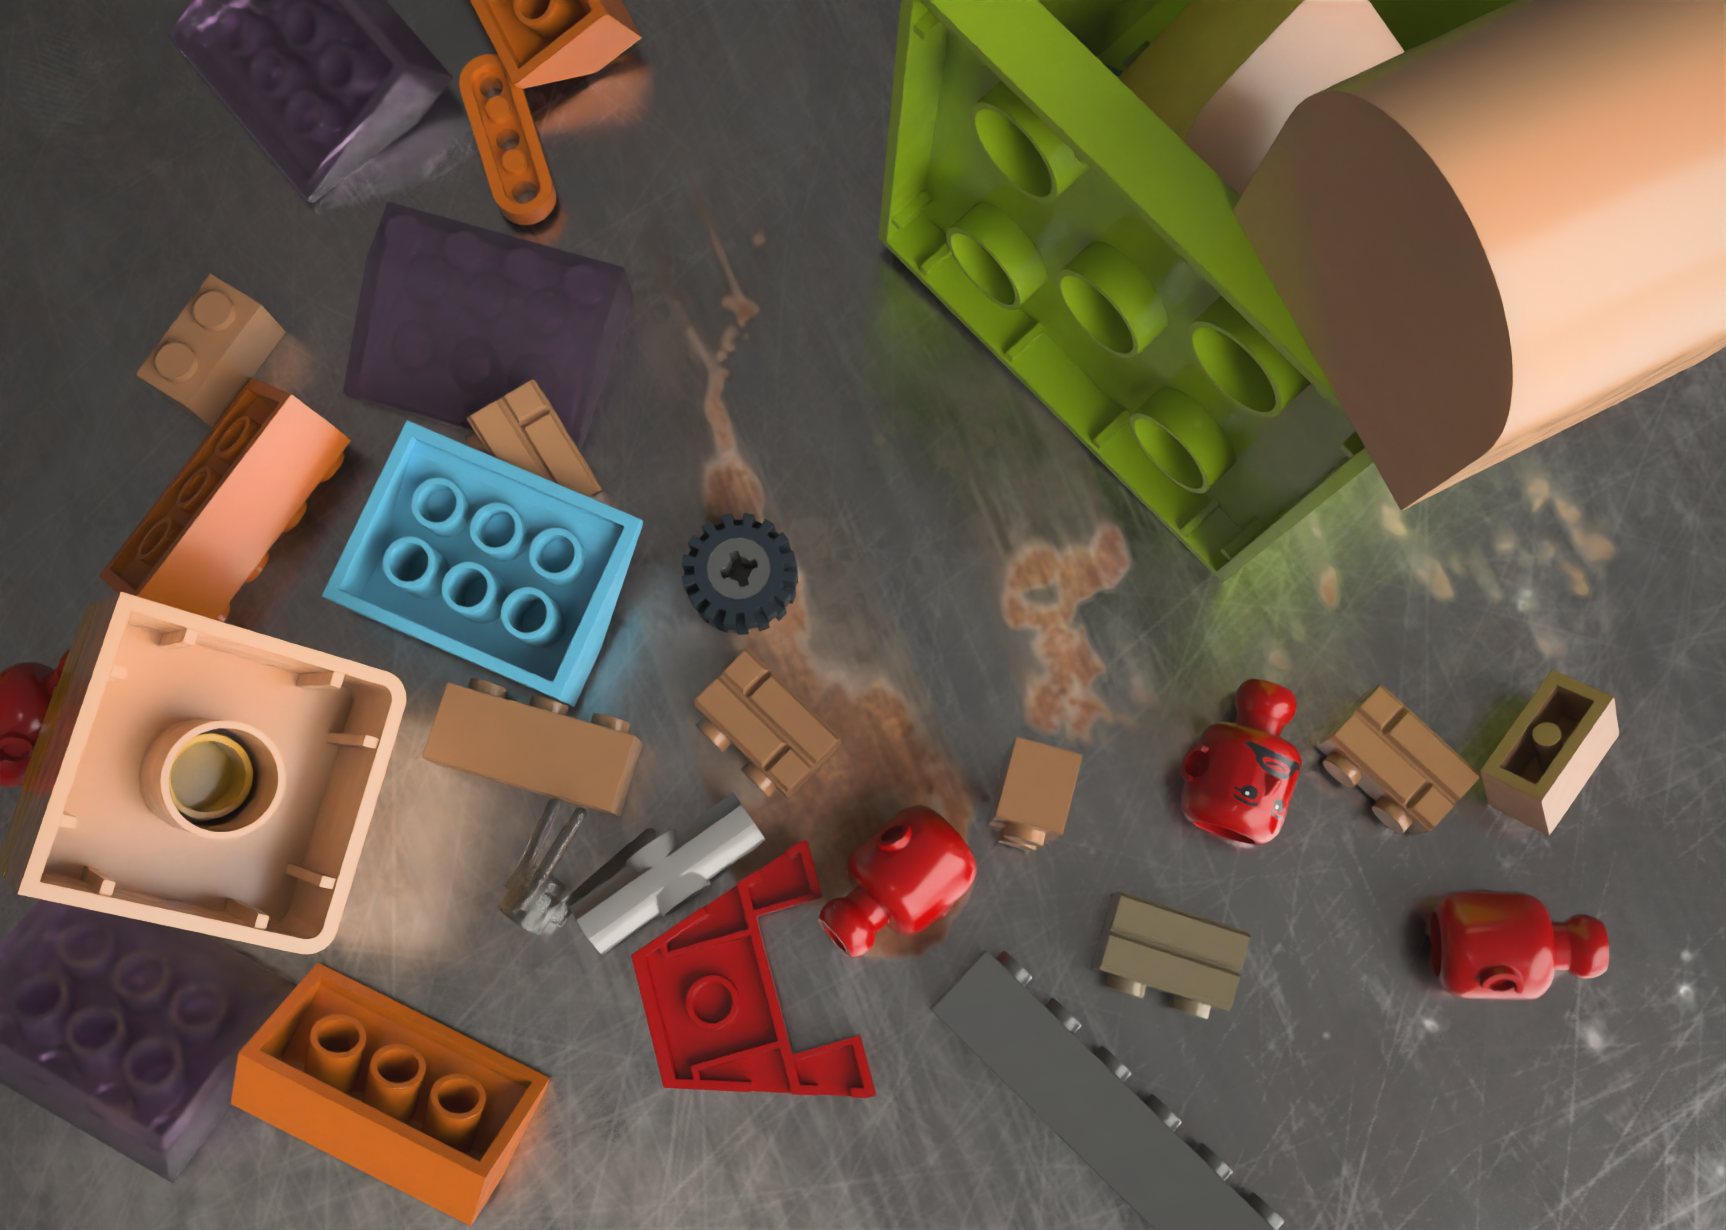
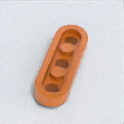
[459,54,556,225]

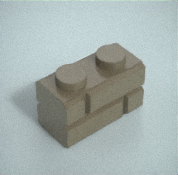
[1092,891,1251,1020]

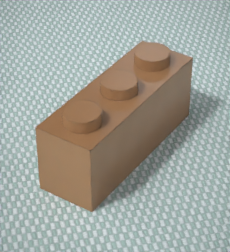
[422,678,643,817]

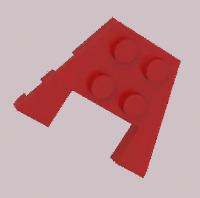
[631,840,876,1098]

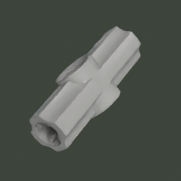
[569,793,766,954]

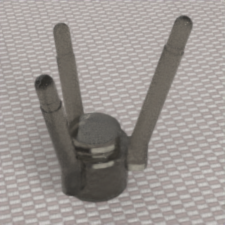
[497,798,656,935]

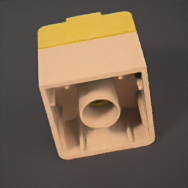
[0,592,406,954]

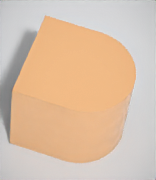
[1233,0,1726,511]

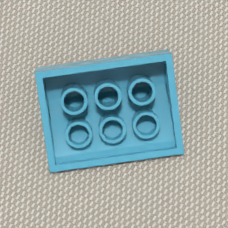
[322,420,644,707]

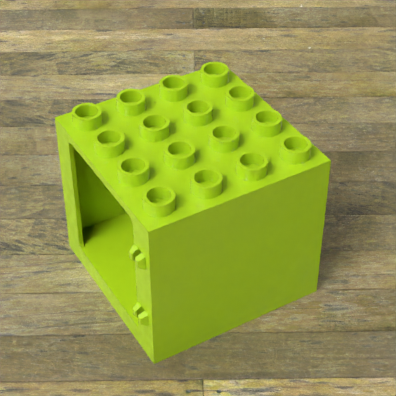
[878,0,1515,583]

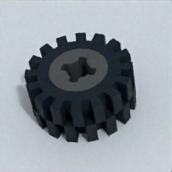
[681,513,798,635]

